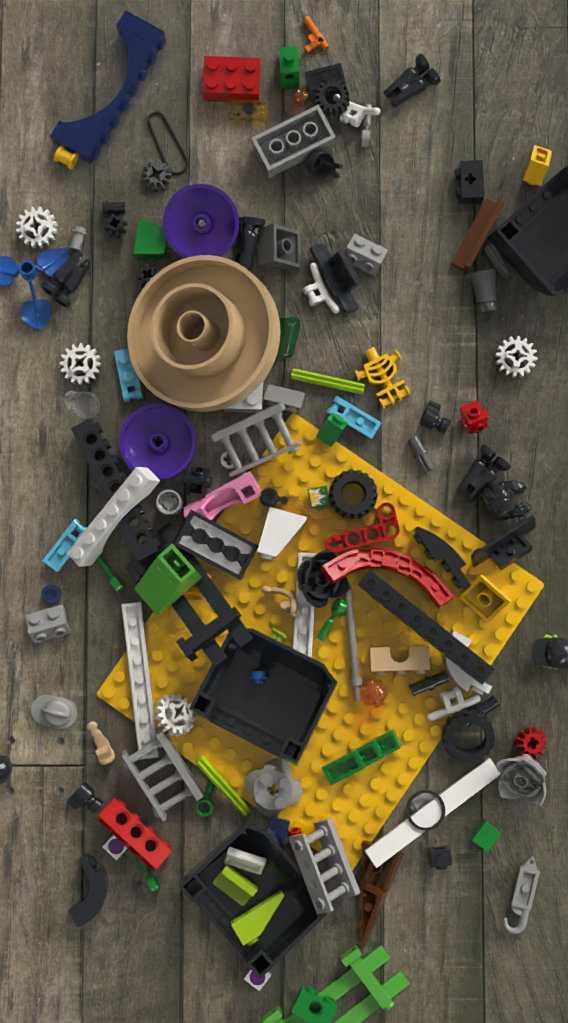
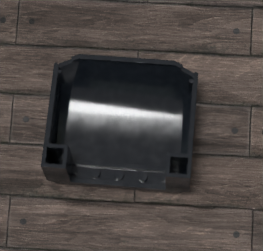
[487,164,568,296]
[189,628,337,766]
[178,823,327,979]

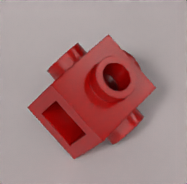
[460,400,489,435]

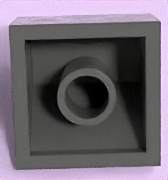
[258,224,301,269]

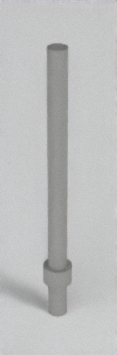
[344,584,363,702]

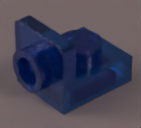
[267,816,290,846]

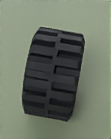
[329,469,378,520]

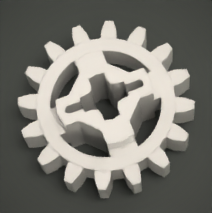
[16,207,58,249]
[495,336,537,378]
[60,343,102,385]
[154,693,196,737]

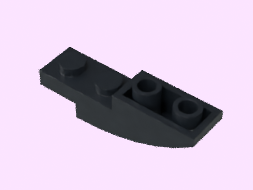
[413,527,471,590]

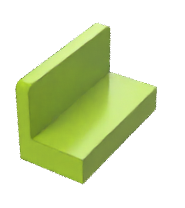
[213,864,258,906]

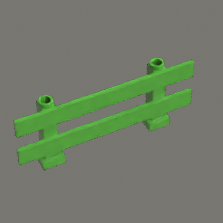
[262,944,410,1023]

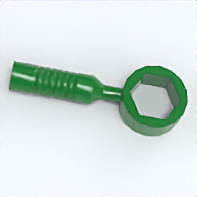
[96,554,125,593]
[316,598,347,641]
[196,772,219,817]
[134,855,161,893]

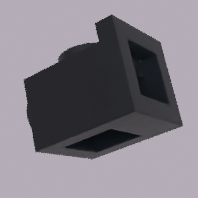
[428,845,452,870]

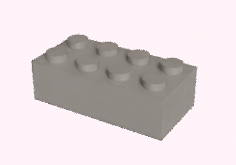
[251,104,336,178]

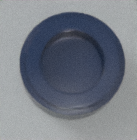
[42,585,62,604]

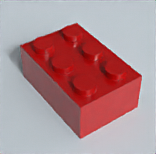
[202,56,261,103]

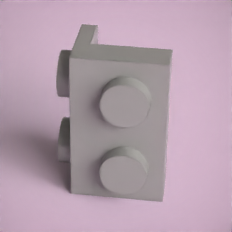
[345,234,388,276]
[263,384,305,413]
[26,604,71,643]

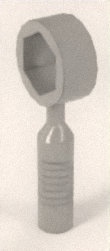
[361,104,372,148]

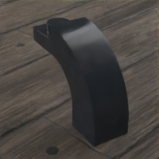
[69,852,109,928]

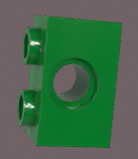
[291,985,337,1023]

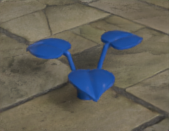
[0,248,70,330]

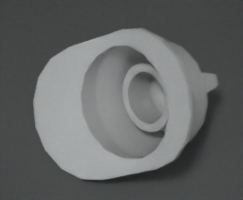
[31,695,77,729]

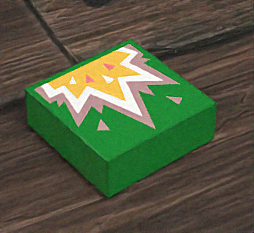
[308,486,330,509]

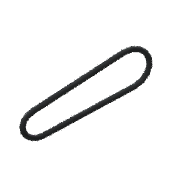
[147,111,189,175]

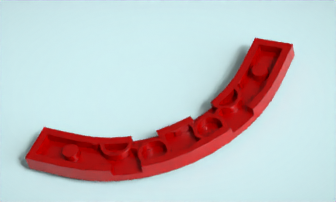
[321,548,454,609]

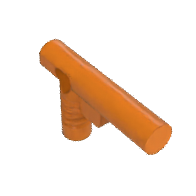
[303,16,329,54]

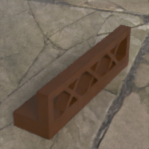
[451,198,505,273]

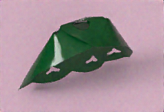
[274,317,301,363]

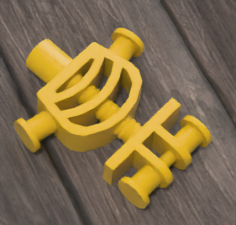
[355,347,411,409]

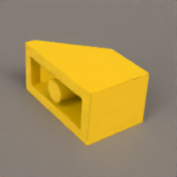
[523,145,552,186]

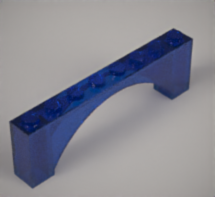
[50,10,167,164]

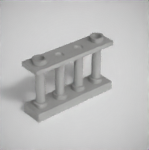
[211,401,302,477]
[121,727,204,822]
[289,817,360,914]

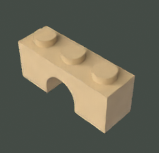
[369,646,430,675]

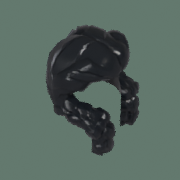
[481,480,531,520]

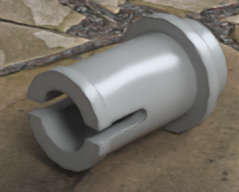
[69,226,87,252]
[410,793,433,813]

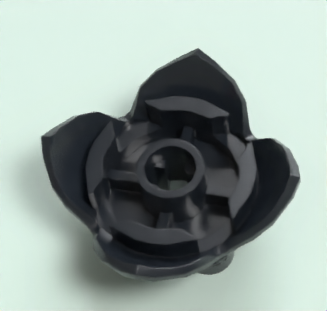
[297,550,350,608]

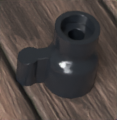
[419,400,451,434]
[260,487,288,507]
[67,781,103,813]

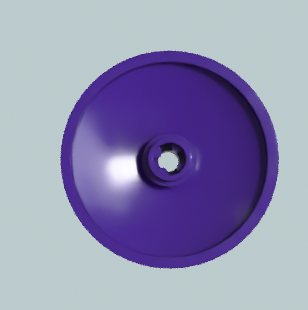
[163,184,240,258]
[119,403,196,480]

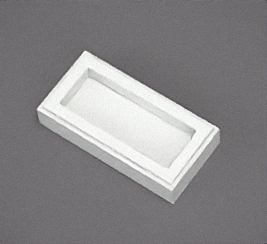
[224,847,266,875]

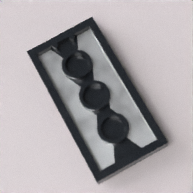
[172,510,259,580]

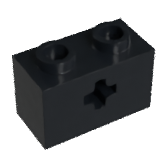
[455,160,485,204]

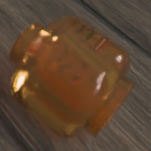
[360,678,388,708]

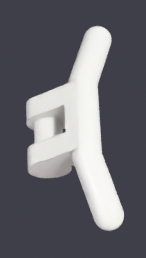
[333,94,380,127]
[302,263,340,313]
[427,686,481,721]

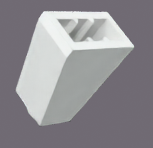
[257,507,307,560]

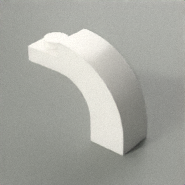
[444,631,492,695]

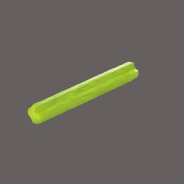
[291,369,365,394]
[196,756,251,817]

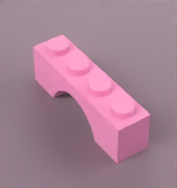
[183,471,261,520]

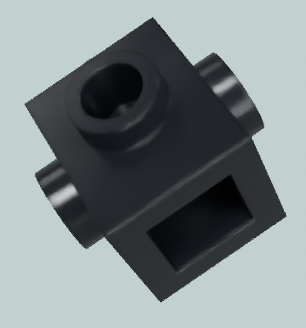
[184,467,213,498]

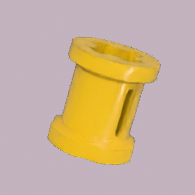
[54,146,78,170]

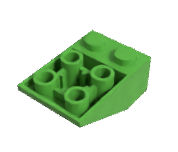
[134,544,202,616]

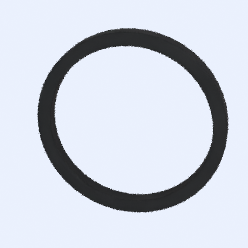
[406,790,445,831]

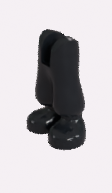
[383,53,441,107]
[235,216,266,271]
[40,250,92,308]
[456,444,511,502]

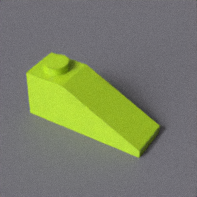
[230,890,284,946]

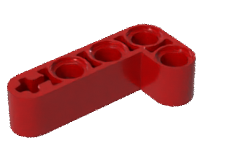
[325,502,400,553]

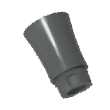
[470,270,497,313]

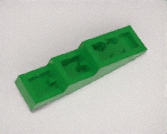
[322,729,402,785]

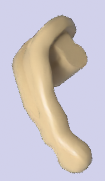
[261,586,298,617]
[87,721,115,765]

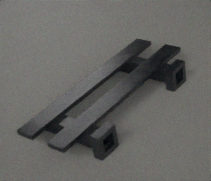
[125,522,254,668]

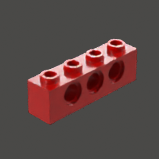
[96,798,172,872]

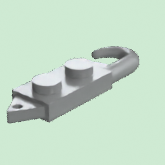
[503,856,540,934]

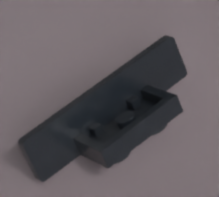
[309,243,361,314]
[471,515,536,571]

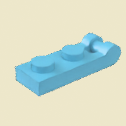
[114,348,143,403]
[326,396,382,440]
[42,519,87,573]

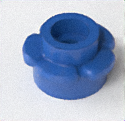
[248,670,267,683]

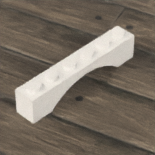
[67,467,160,567]

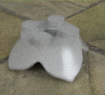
[496,754,546,806]
[244,757,303,816]

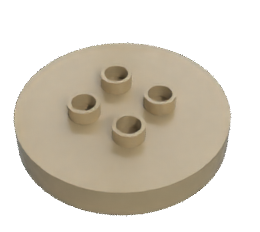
[127,255,280,412]

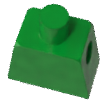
[279,46,299,90]
[133,219,173,259]

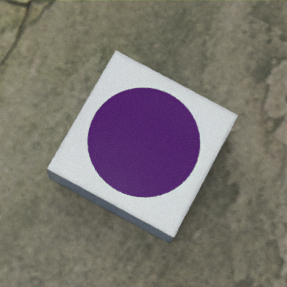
[103,835,127,860]
[244,969,271,991]

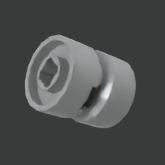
[156,490,183,517]

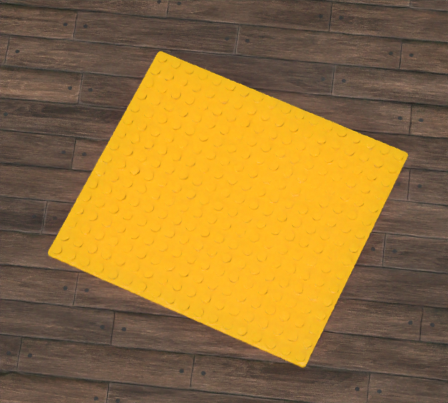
[97,413,544,871]

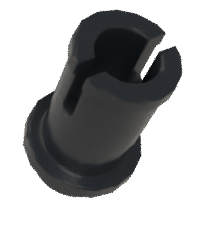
[102,200,125,216]

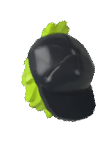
[533,634,568,669]

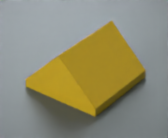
[459,574,511,623]

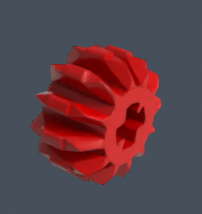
[515,726,548,759]

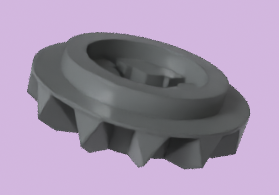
[141,160,172,190]

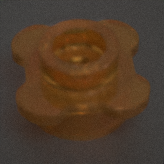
[292,87,309,106]

